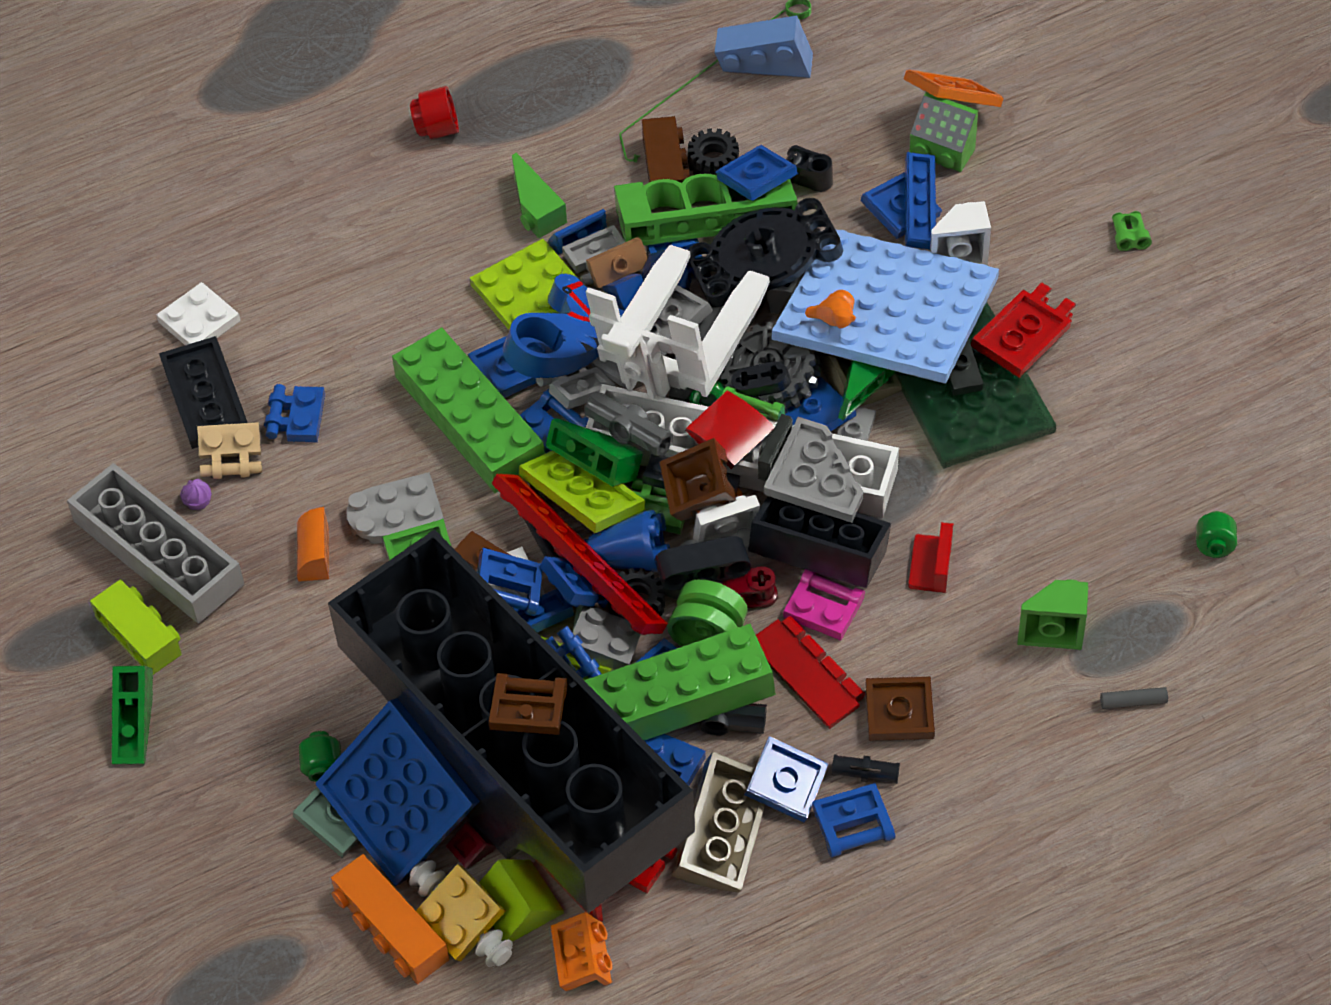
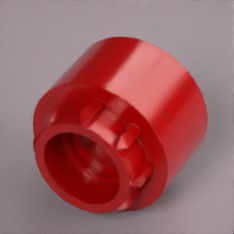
[410,86,459,140]

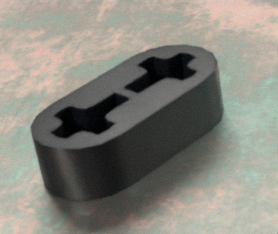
[731,362,791,397]

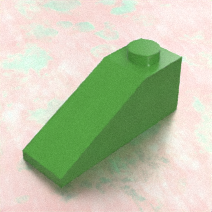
[512,153,567,238]

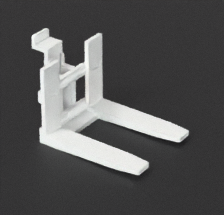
[585,245,770,399]

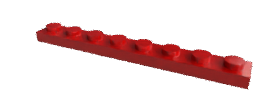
[491,474,668,635]

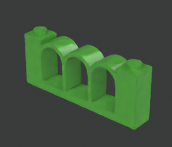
[614,174,798,246]

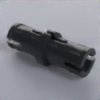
[832,754,900,784]

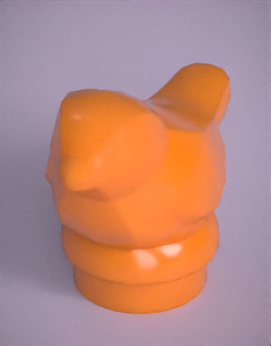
[805,290,856,328]

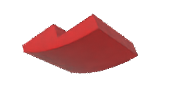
[685,390,775,470]

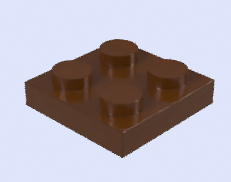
[865,676,935,741]

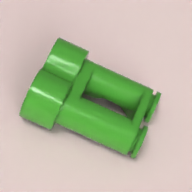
[1112,211,1152,251]

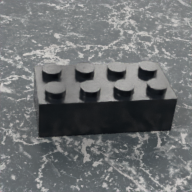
[748,496,891,588]

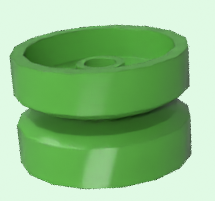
[667,580,748,647]

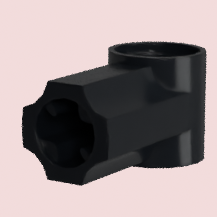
[700,703,767,736]

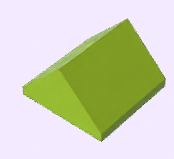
[479,859,564,942]

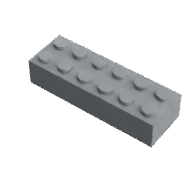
[67,463,245,624]

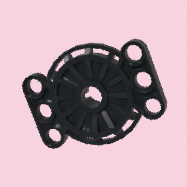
[688,198,843,307]

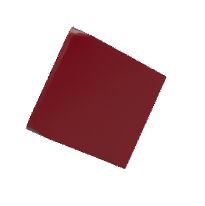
[446,821,496,869]

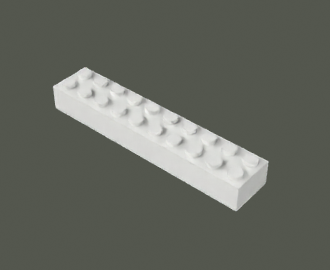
[586,384,899,518]

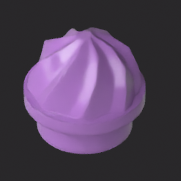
[180,478,212,510]

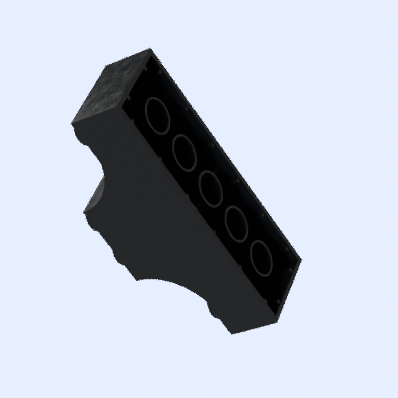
[328,529,695,913]

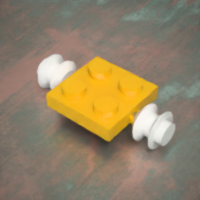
[409,860,513,967]

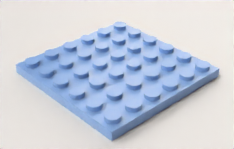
[771,229,999,384]

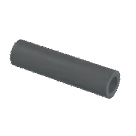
[1100,687,1168,709]

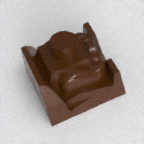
[660,438,736,521]

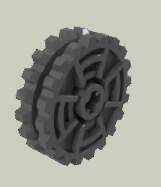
[720,322,821,414]

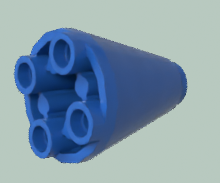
[584,510,670,572]

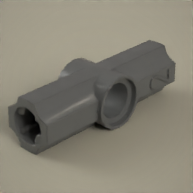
[585,391,673,457]

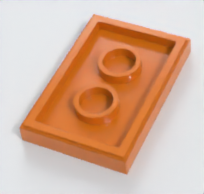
[904,69,1004,107]

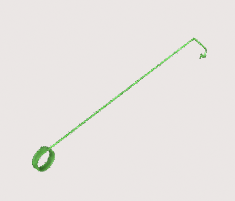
[619,0,811,162]

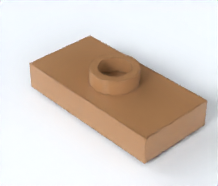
[586,237,648,288]

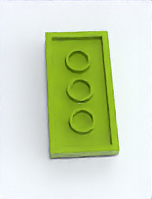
[519,451,645,533]

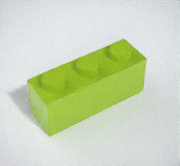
[90,579,182,675]

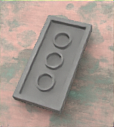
[590,285,713,389]

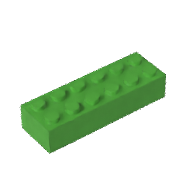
[392,327,545,493]
[584,624,776,740]

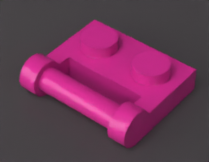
[783,569,865,640]

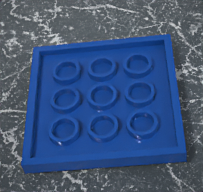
[315,698,480,886]

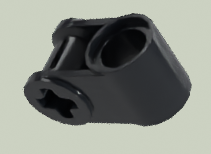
[786,145,833,192]

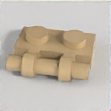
[197,422,262,479]

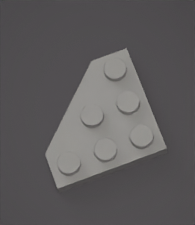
[764,417,863,523]

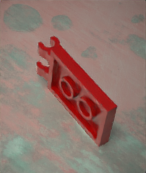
[971,282,1076,378]

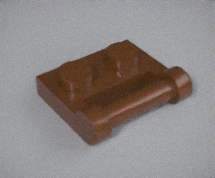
[489,673,567,735]

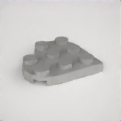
[347,472,445,544]

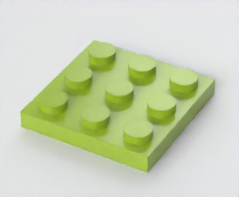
[470,238,578,330]

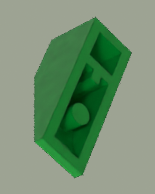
[838,360,896,421]
[545,418,643,487]
[112,666,153,764]

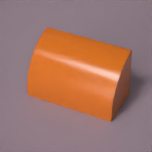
[297,507,329,582]

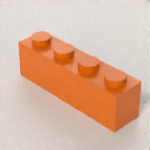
[331,854,450,985]

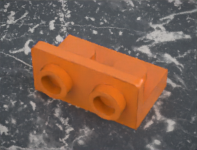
[551,912,612,991]

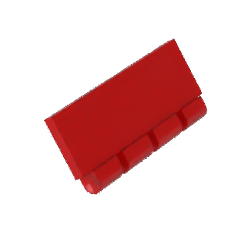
[756,616,865,729]

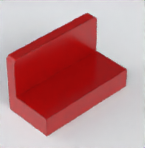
[908,522,954,593]

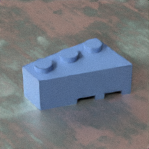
[714,15,813,78]

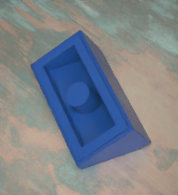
[548,209,607,255]

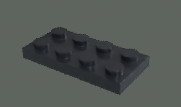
[159,336,248,449]

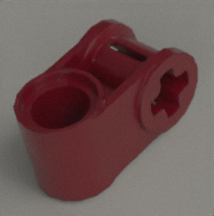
[717,566,778,608]

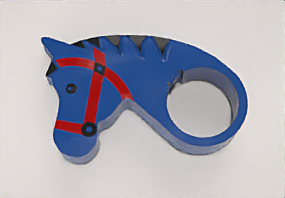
[503,273,625,378]

